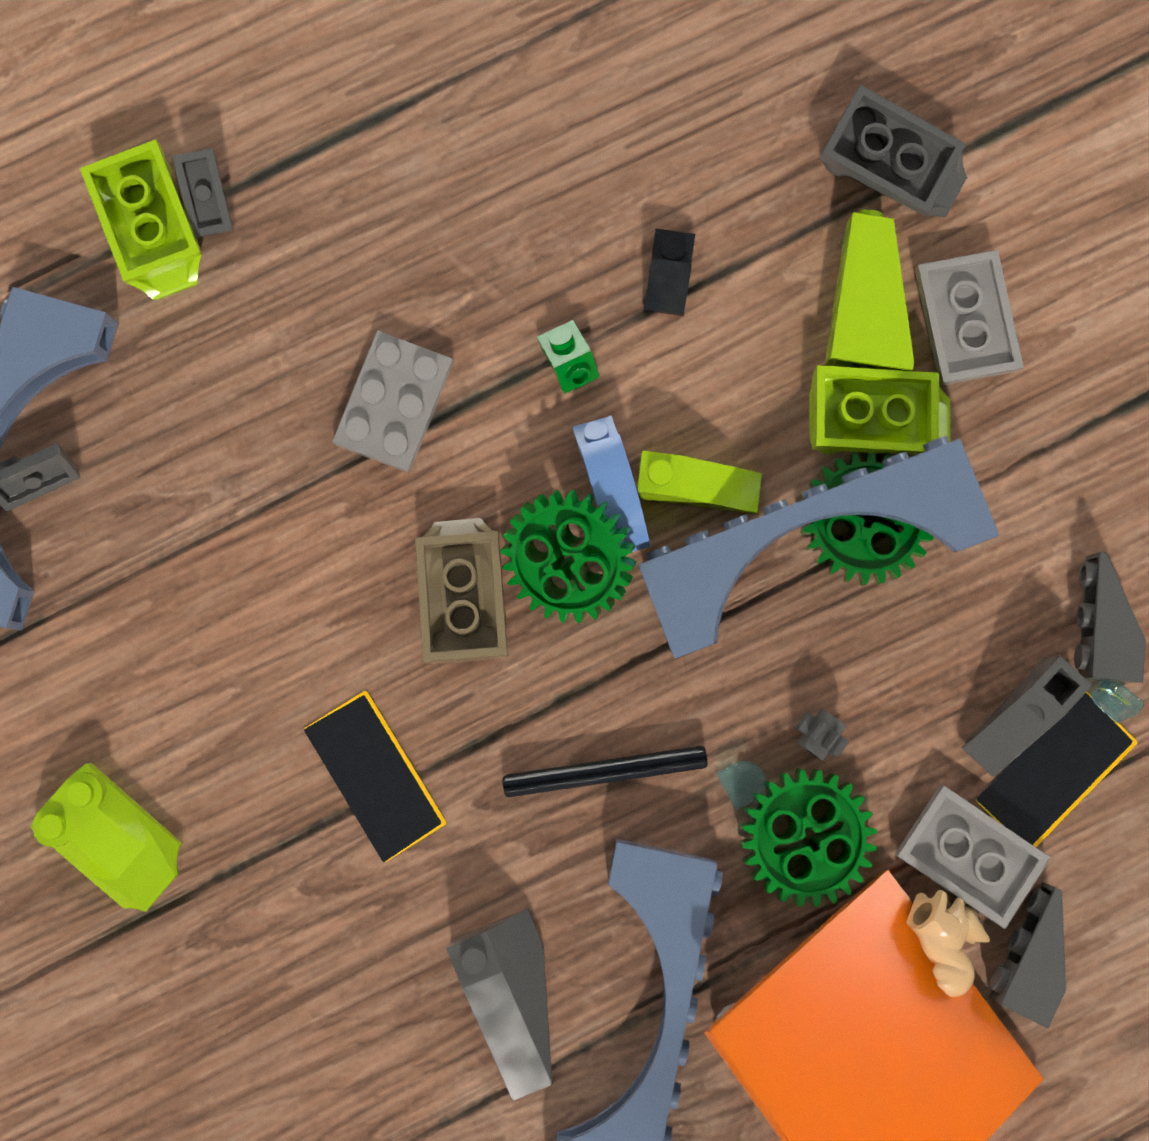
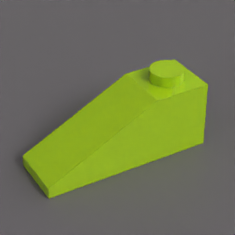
[637,450,762,514]

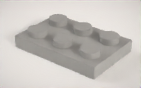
[914,250,1024,386]
[332,330,454,474]
[895,785,1051,929]

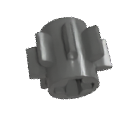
[795,709,849,761]

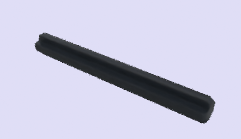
[502,746,708,798]

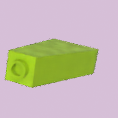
[825,209,914,371]

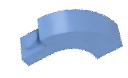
[573,416,651,552]

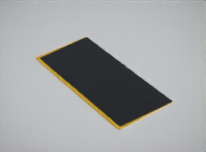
[304,691,446,862]
[976,692,1137,847]

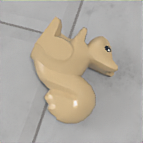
[906,890,990,997]

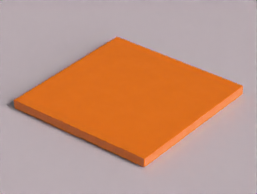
[704,870,1044,1141]

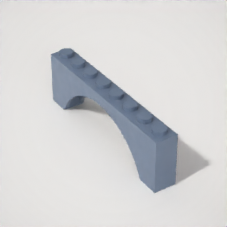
[0,287,119,630]
[639,436,999,659]
[555,839,722,1141]

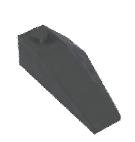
[446,908,552,1101]

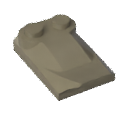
[415,518,508,663]

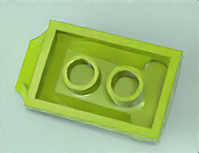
[79,139,202,300]
[809,365,951,455]
[30,763,183,912]

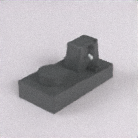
[172,148,234,238]
[0,443,81,512]

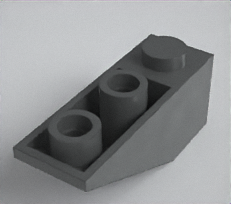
[1074,552,1146,683]
[962,656,1092,777]
[989,883,1066,1029]

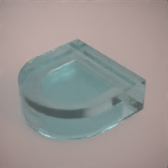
[1091,680,1145,723]
[716,761,766,810]

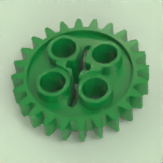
[800,452,934,586]
[500,489,636,623]
[739,768,877,908]

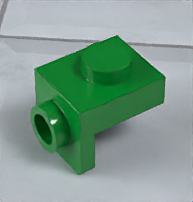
[537,320,599,393]

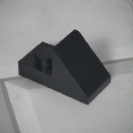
[644,229,696,316]

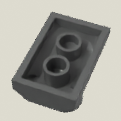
[819,84,967,218]

